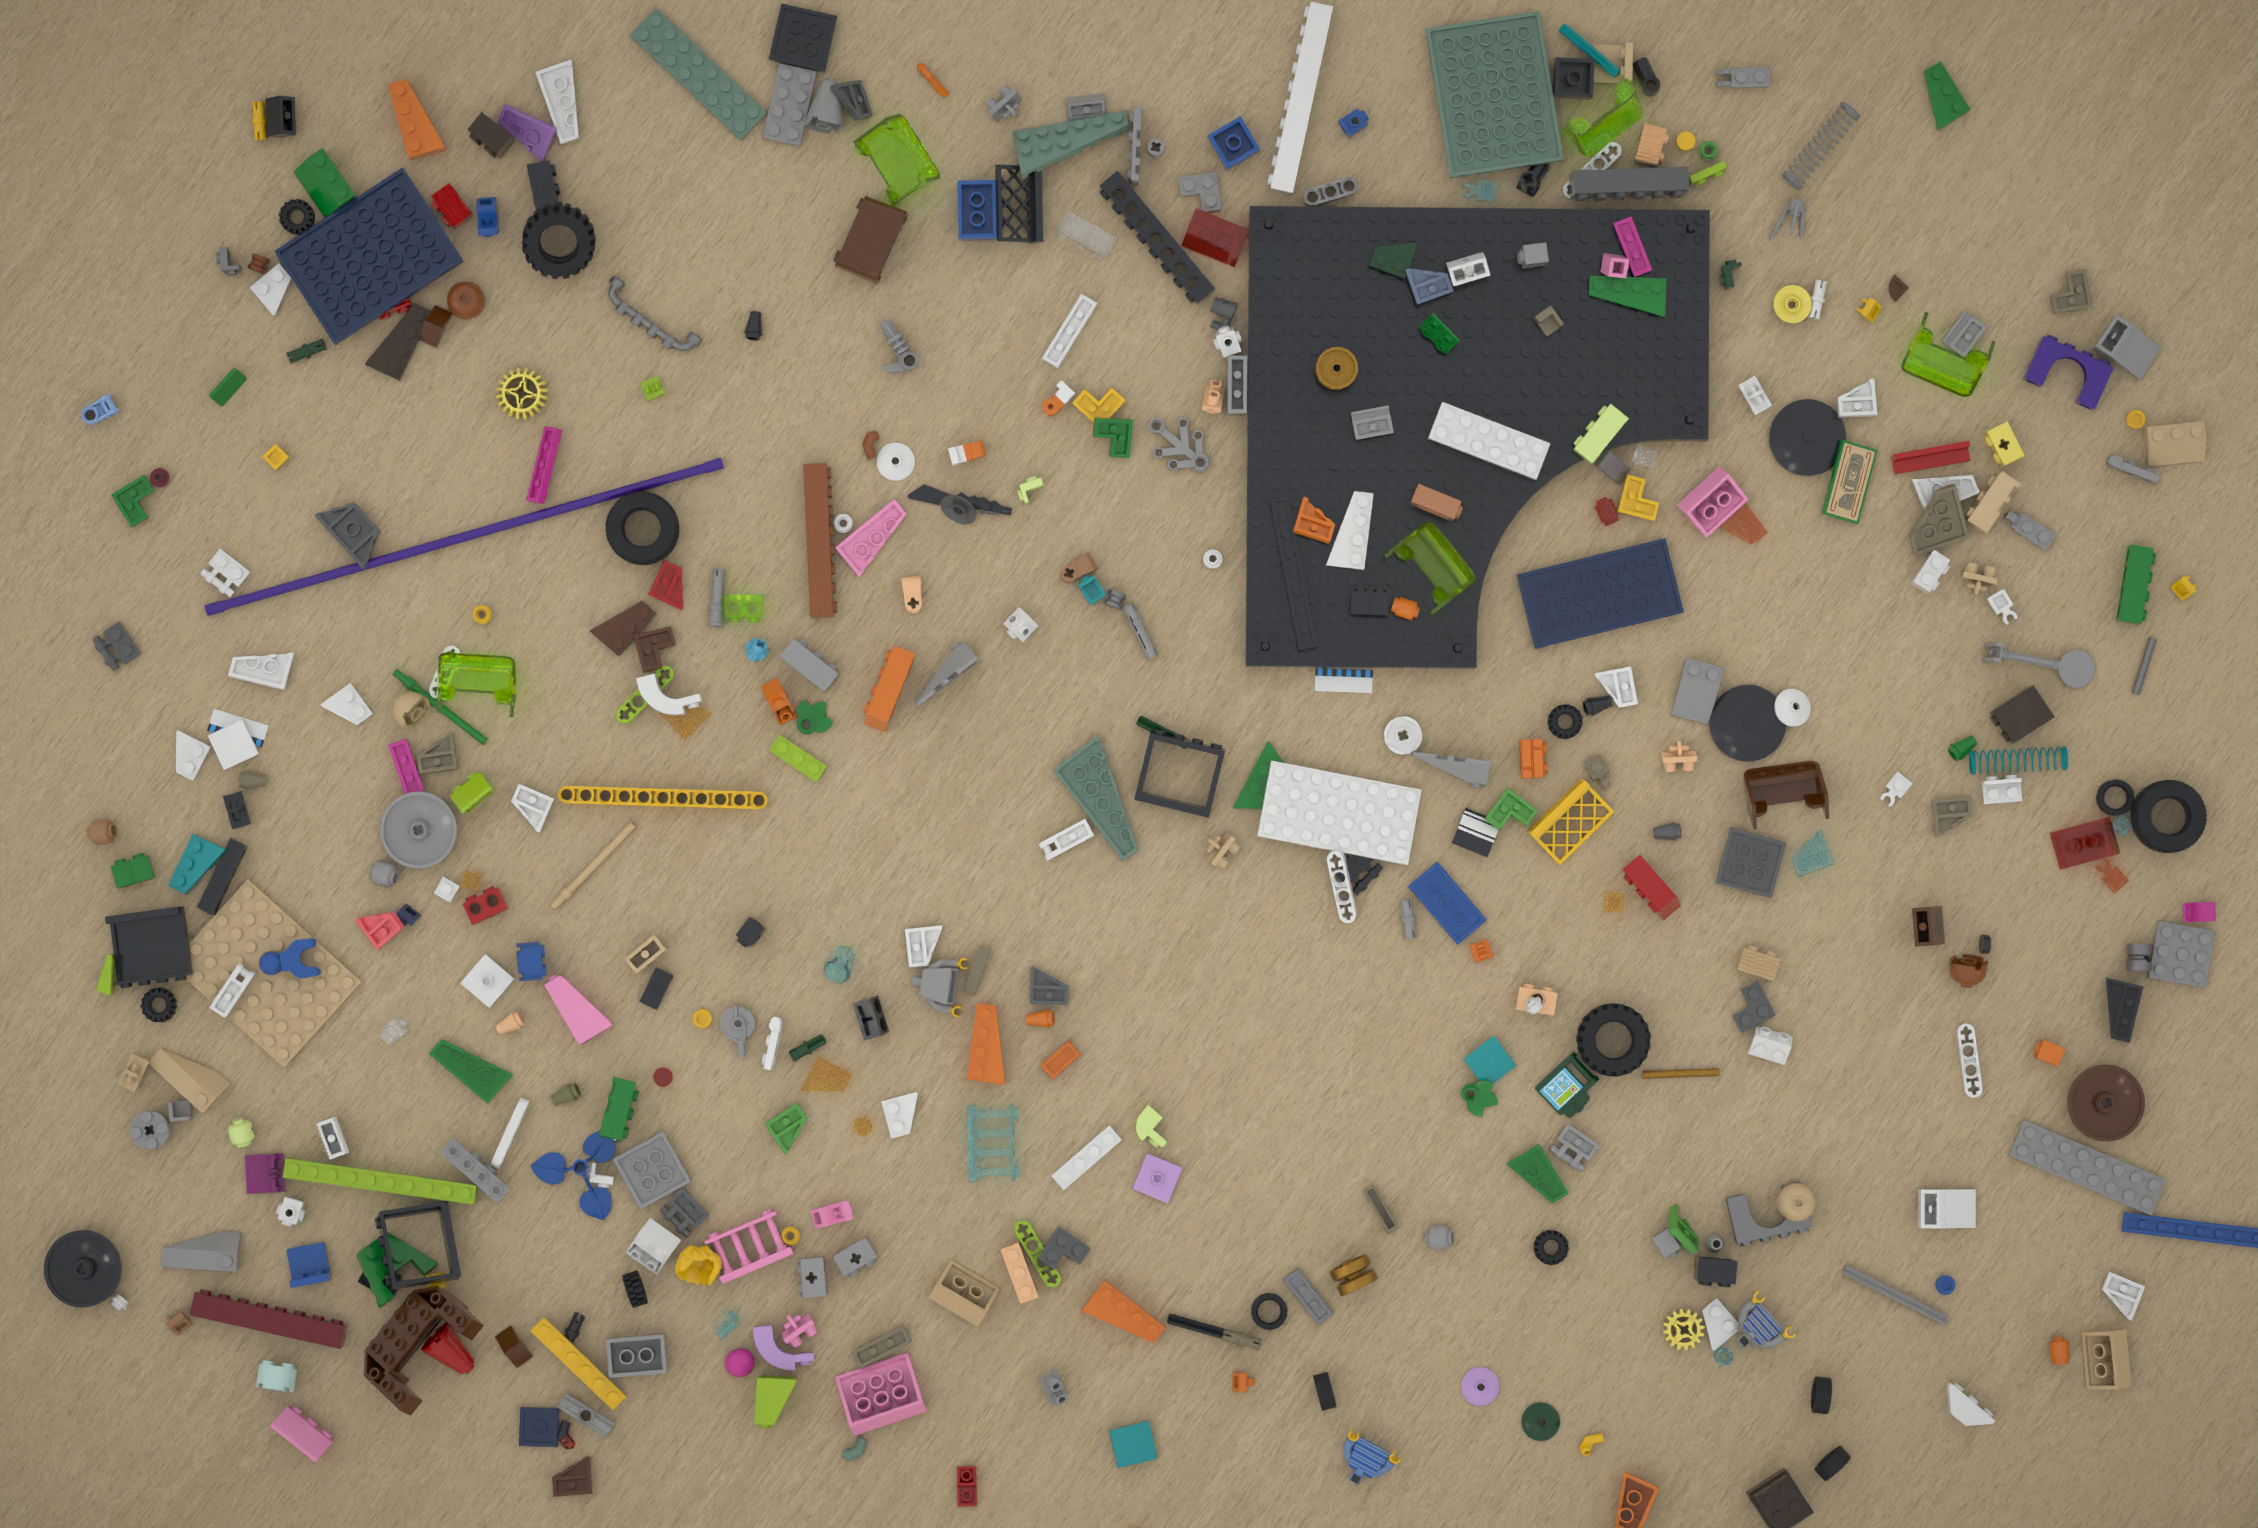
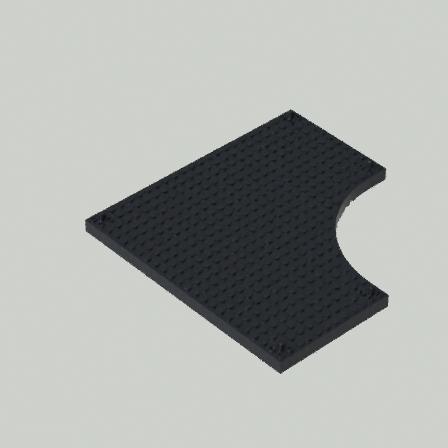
[1245,206,1710,669]

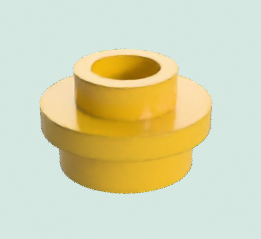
[473,605,492,624]
[781,1226,800,1246]

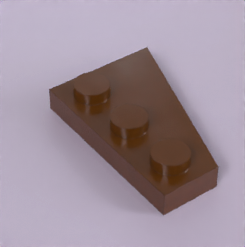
[590,601,657,656]

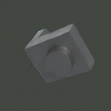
[216,247,242,275]

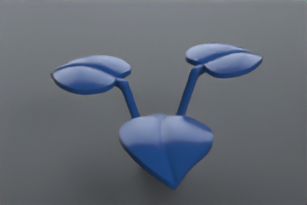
[531,1131,615,1220]

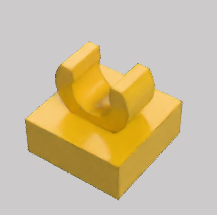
[1857,298,1882,323]
[2170,576,2197,601]

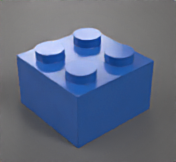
[1207,116,1260,171]

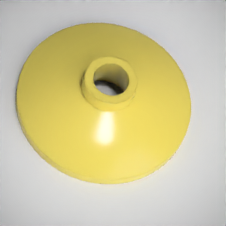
[1773,285,1812,323]

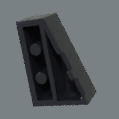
[2106,978,2143,1043]

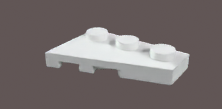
[1911,475,1980,509]

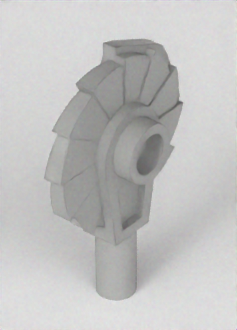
[720,1005,756,1057]

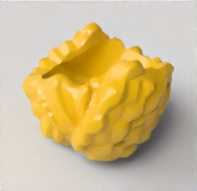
[675,1245,722,1285]

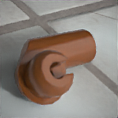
[862,431,879,460]

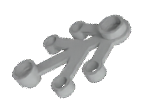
[1149,417,1210,472]

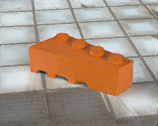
[388,79,447,160]
[967,1003,1006,1084]
[1081,1279,1166,1343]

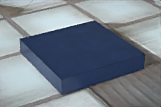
[519,1407,559,1447]

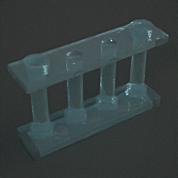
[967,1104,1019,1183]

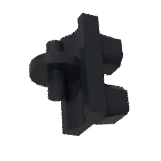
[223,791,251,830]

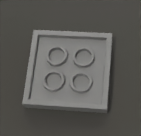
[2147,921,2215,988]
[613,1131,692,1210]

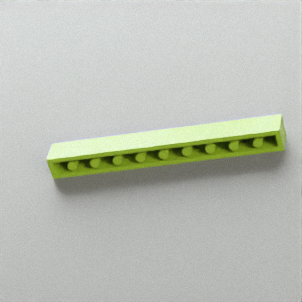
[283,1158,478,1205]

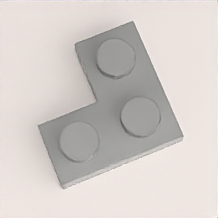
[1178,172,1222,213]

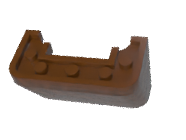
[833,196,908,285]

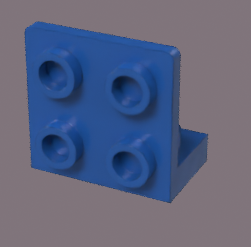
[286,1242,332,1288]

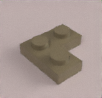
[2050,269,2092,314]

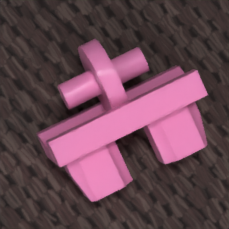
[781,1313,817,1348]

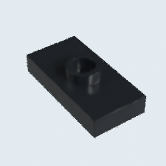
[639,967,674,1010]

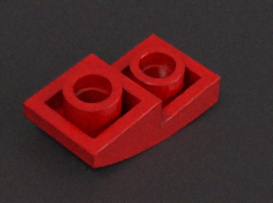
[957,1466,977,1507]

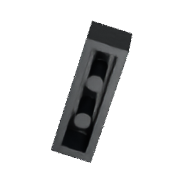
[527,160,563,210]

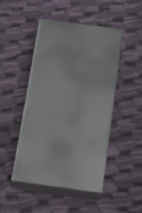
[1594,449,1630,485]

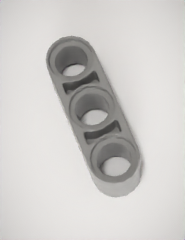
[1303,177,1358,207]

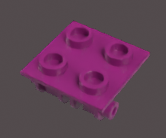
[245,1153,286,1194]

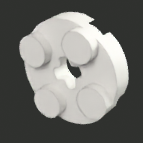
[1384,716,1422,755]

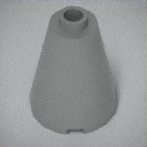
[805,78,843,134]

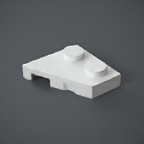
[250,263,292,316]
[320,683,373,725]
[176,730,211,781]
[511,784,554,833]
[905,925,942,967]
[2101,1272,2145,1321]

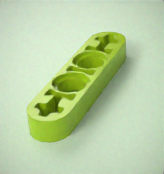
[616,666,675,724]
[1014,1220,1061,1287]

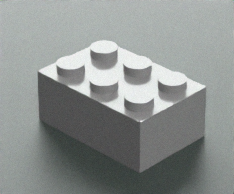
[606,1333,668,1378]

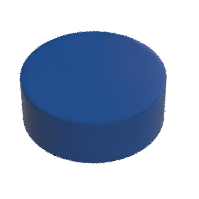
[1935,1275,1955,1295]

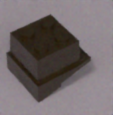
[1745,1468,1814,1528]

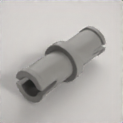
[1400,899,1417,939]

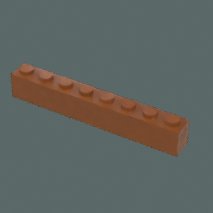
[803,463,837,618]

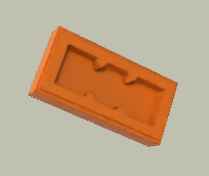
[1040,1040,1081,1080]

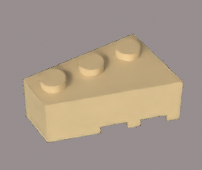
[1965,471,2021,534]

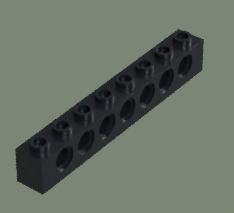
[1099,171,1215,305]

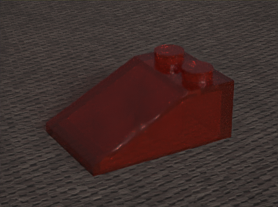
[2050,816,2120,870]

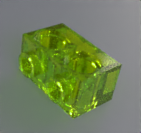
[724,595,764,622]

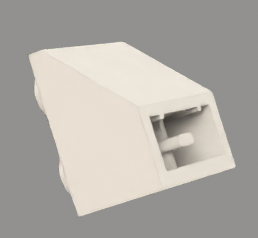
[626,1218,681,1275]

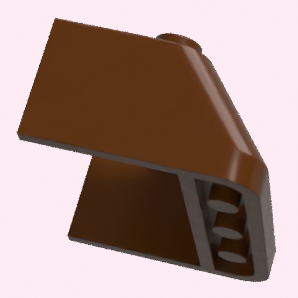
[1744,761,1829,829]

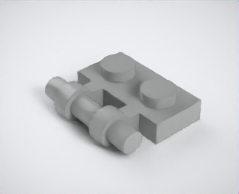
[1549,1123,1600,1172]

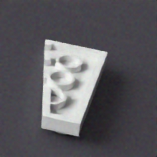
[1326,491,1373,570]

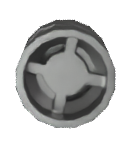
[2127,944,2152,971]

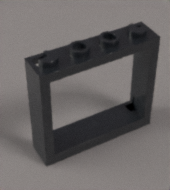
[1134,729,1225,818]
[375,1201,461,1290]

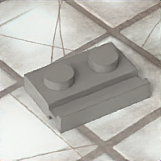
[1942,311,1987,358]
[1351,405,1394,440]

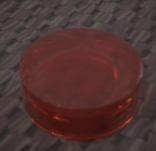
[653,1067,673,1087]

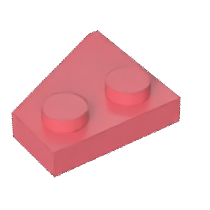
[355,911,405,950]

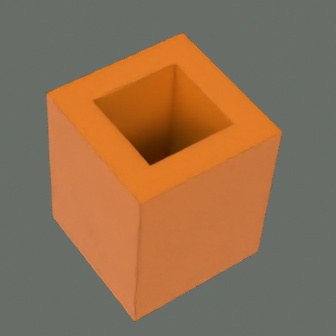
[2033,1040,2065,1066]

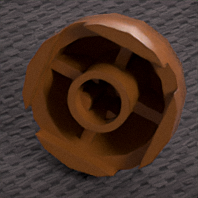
[447,281,486,320]
[1949,954,1988,988]

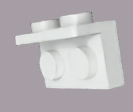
[1981,775,2022,805]

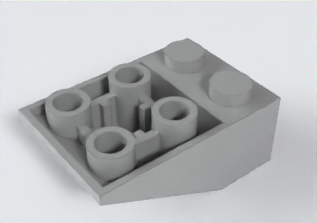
[2092,315,2161,380]

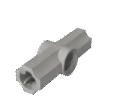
[558,1393,615,1438]

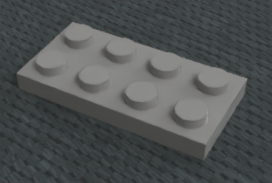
[763,63,817,147]

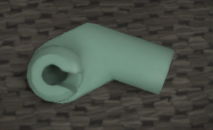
[842,1437,867,1461]

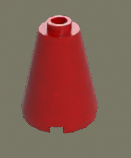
[421,1322,474,1375]

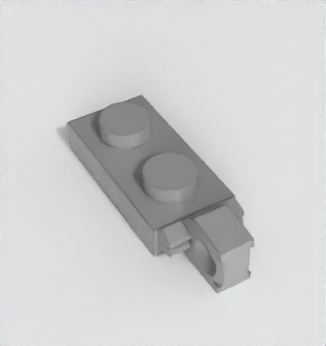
[2004,511,2056,551]

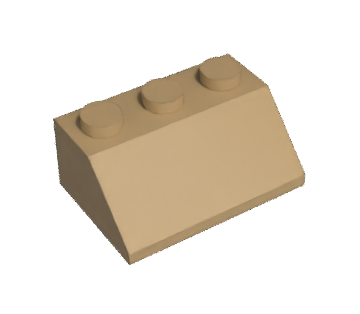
[2143,421,2206,467]
[928,1260,1000,1327]
[2081,1329,2132,1390]

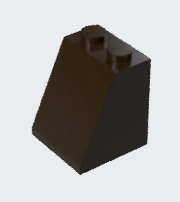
[1990,685,2055,744]

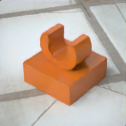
[1469,939,1494,963]
[1232,1372,1254,1392]

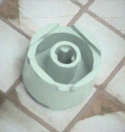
[255,1360,297,1393]

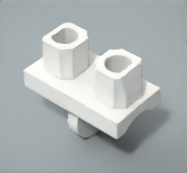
[1738,376,1772,415]

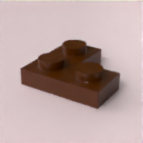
[633,626,676,673]

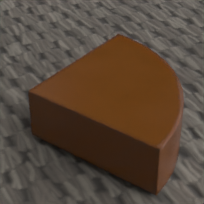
[1889,275,1909,302]

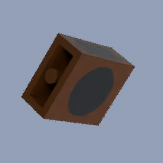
[1912,906,1945,947]

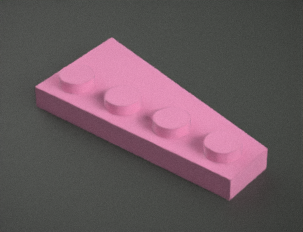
[835,499,906,577]

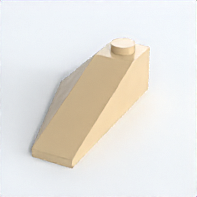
[149,1048,231,1113]

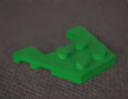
[357,1232,438,1308]

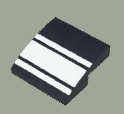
[1452,808,1498,857]

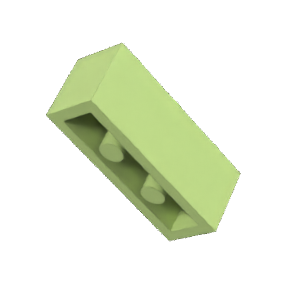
[1573,404,1629,464]

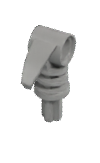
[880,319,919,373]

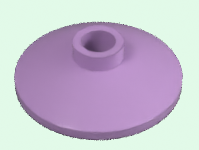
[1461,1367,1500,1406]

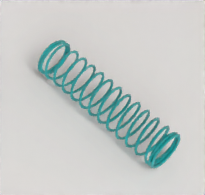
[1969,746,2068,775]

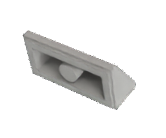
[1066,93,1106,121]

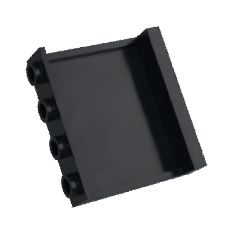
[105,906,193,988]

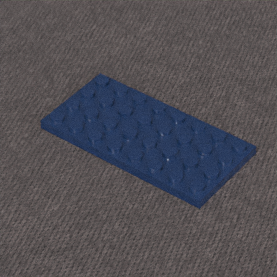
[1516,538,1684,649]

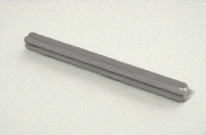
[1843,1265,1948,1325]

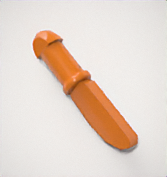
[917,63,949,97]

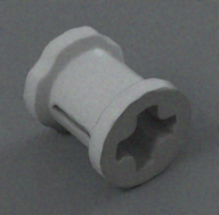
[1147,139,1164,158]

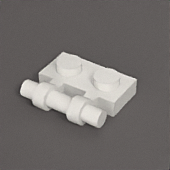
[200,549,251,598]

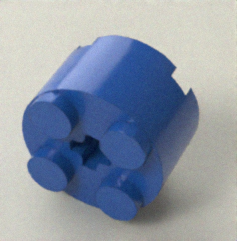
[516,941,547,982]

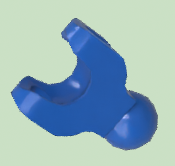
[259,938,321,978]

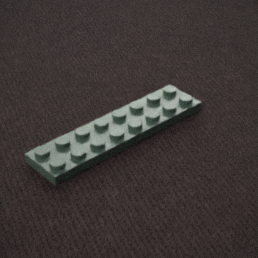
[630,8,767,141]

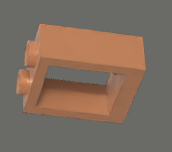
[1410,484,1463,522]

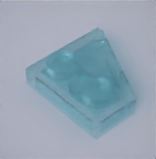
[1791,829,1834,877]

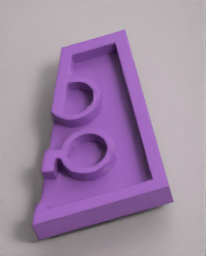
[498,104,557,162]

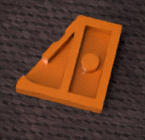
[1293,497,1335,544]

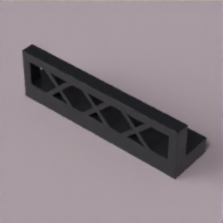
[197,838,249,916]

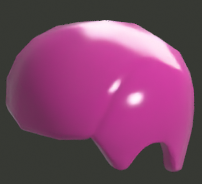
[724,1348,755,1377]

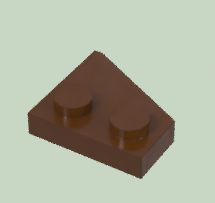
[552,1456,593,1497]

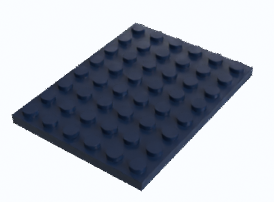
[274,167,464,346]

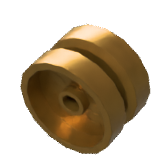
[1315,347,1358,390]
[1329,1254,1378,1296]

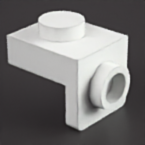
[587,1162,615,1188]

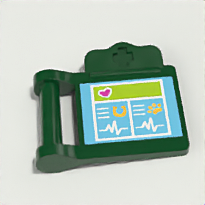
[1535,1051,1600,1118]

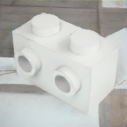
[1911,550,1950,594]

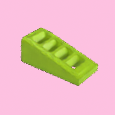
[96,954,115,995]

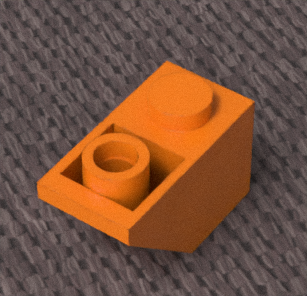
[761,678,797,725]

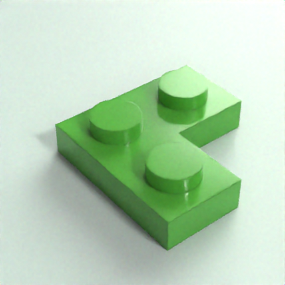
[1484,788,1538,830]

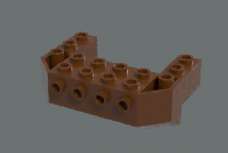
[364,1286,484,1416]

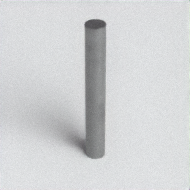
[2132,638,2156,695]

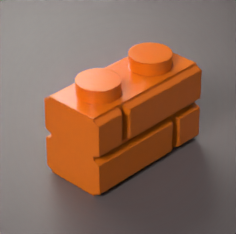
[1519,739,1548,779]

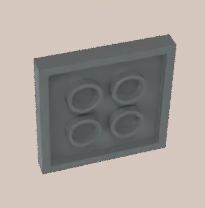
[1715,827,1786,898]

